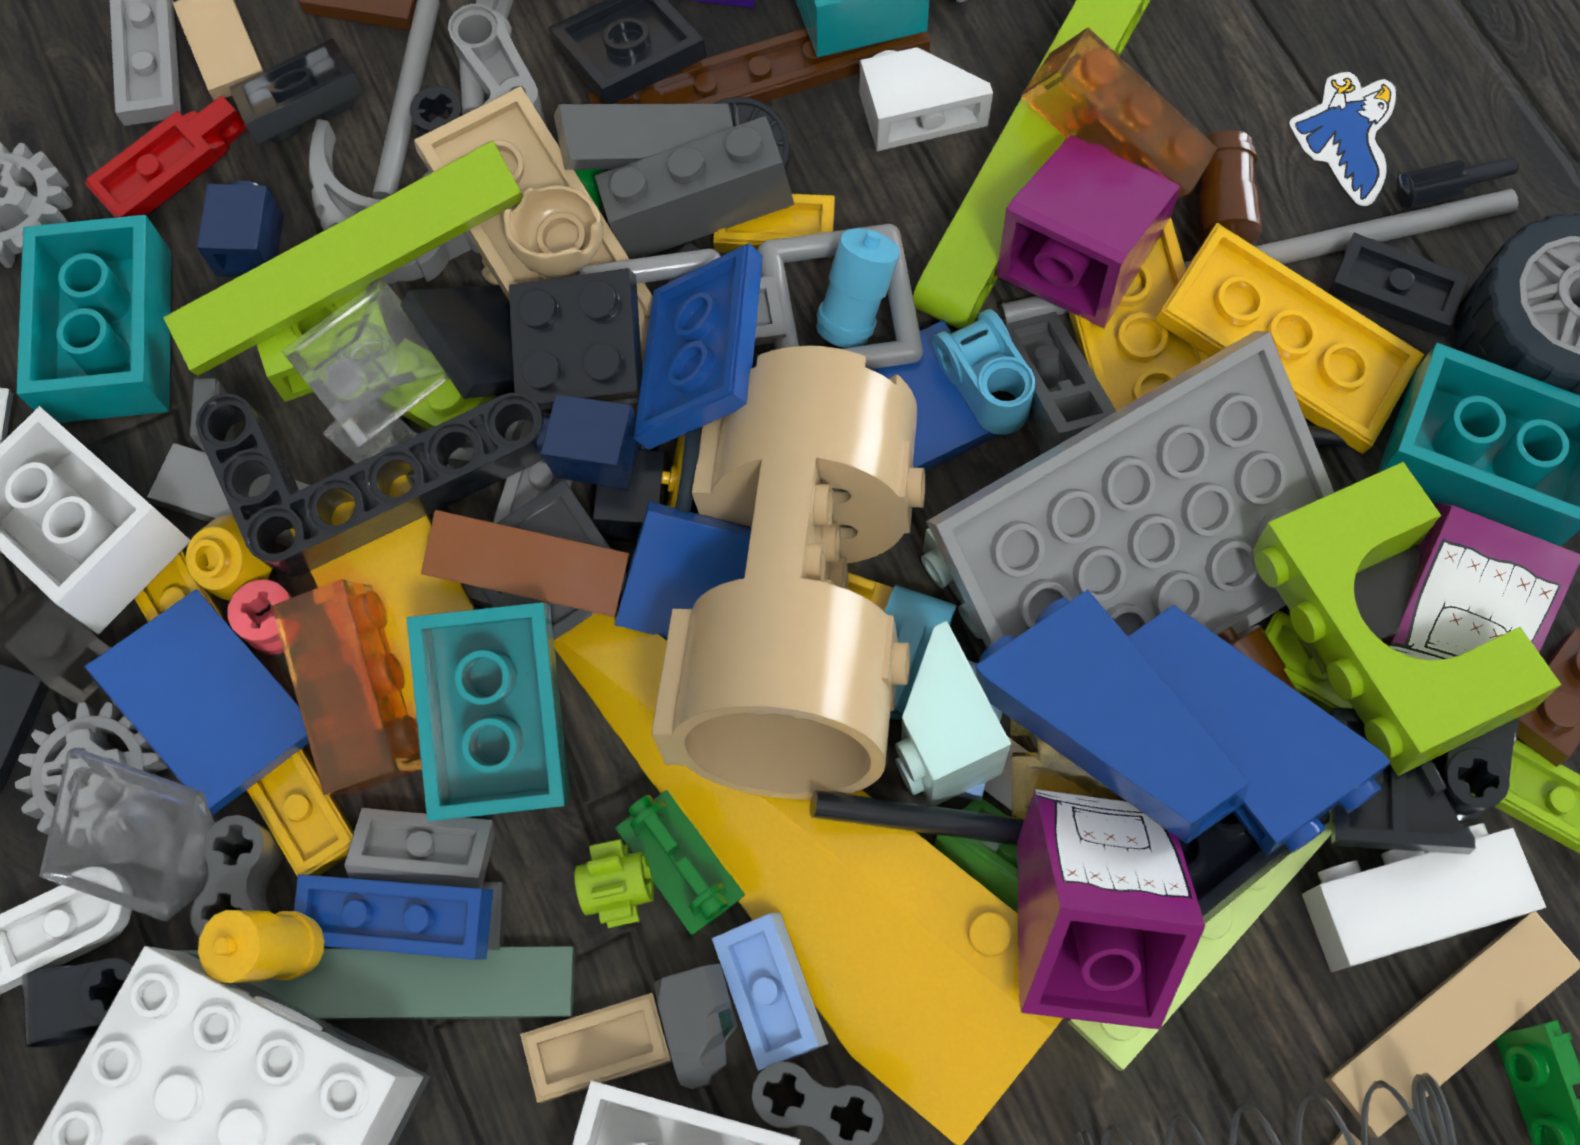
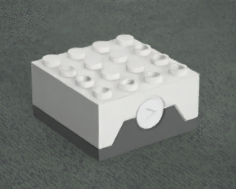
[33,946,431,1145]

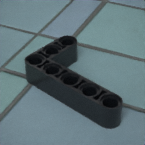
[196,392,544,577]

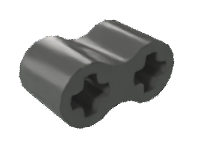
[191,815,283,937]
[752,1061,884,1145]

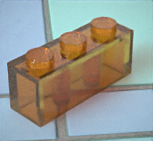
[1021,27,1218,200]
[272,579,422,795]

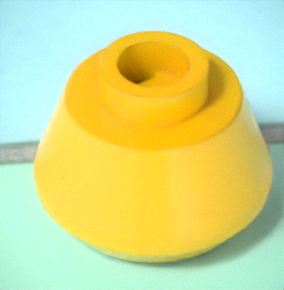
[186,514,272,600]

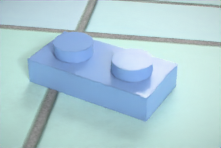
[712,913,828,1071]

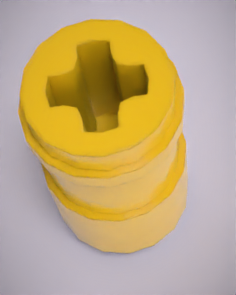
[198,910,325,983]

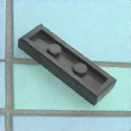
[554,104,733,170]

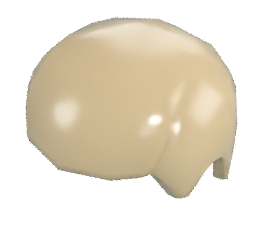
[503,184,604,278]

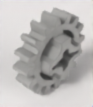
[0,142,73,268]
[15,702,167,847]

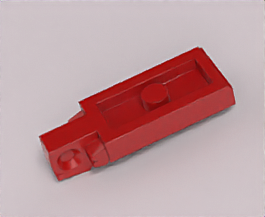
[85,95,247,218]

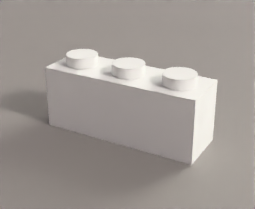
[1302,823,1546,973]

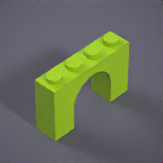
[1252,462,1561,776]

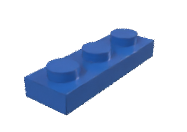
[294,875,494,960]

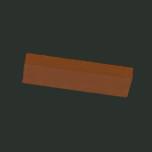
[421,510,629,617]

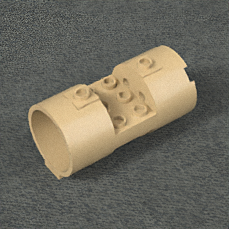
[652,346,925,799]

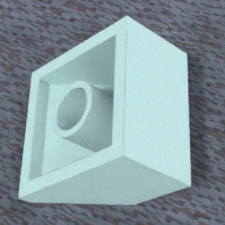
[895,621,1011,806]

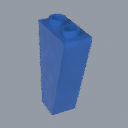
[975,589,1250,844]
[1127,605,1390,855]

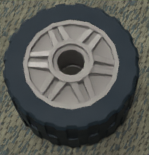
[1455,213,1580,395]

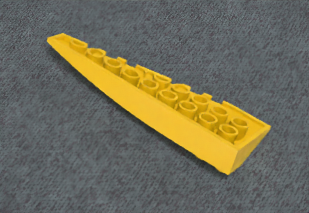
[554,605,1063,1145]

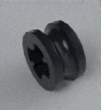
[410,86,462,137]

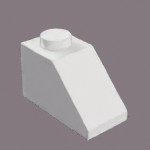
[859,47,993,151]

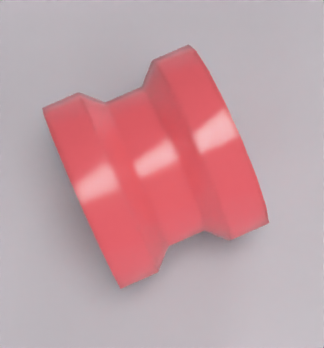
[228,579,306,655]

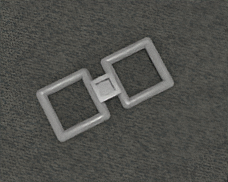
[575,224,923,405]

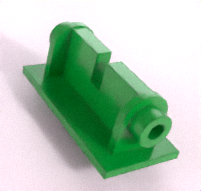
[615,790,745,936]
[1495,1020,1580,1145]

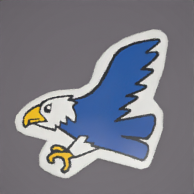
[1289,72,1396,206]

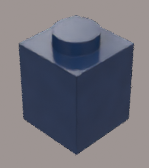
[197,180,284,277]
[537,394,639,489]

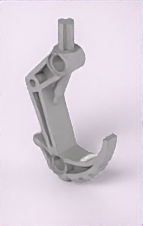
[309,0,547,284]

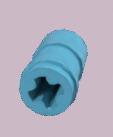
[816,228,901,348]

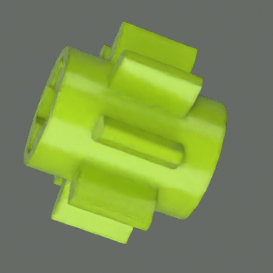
[575,839,654,928]

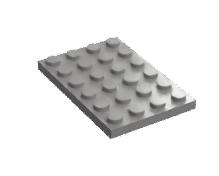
[926,331,1334,753]

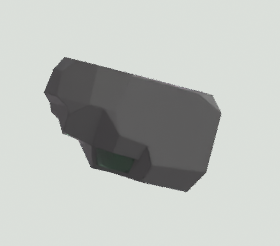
[654,963,738,1090]

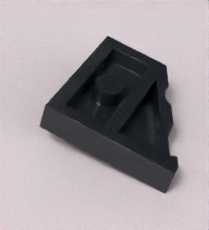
[1330,707,1475,854]

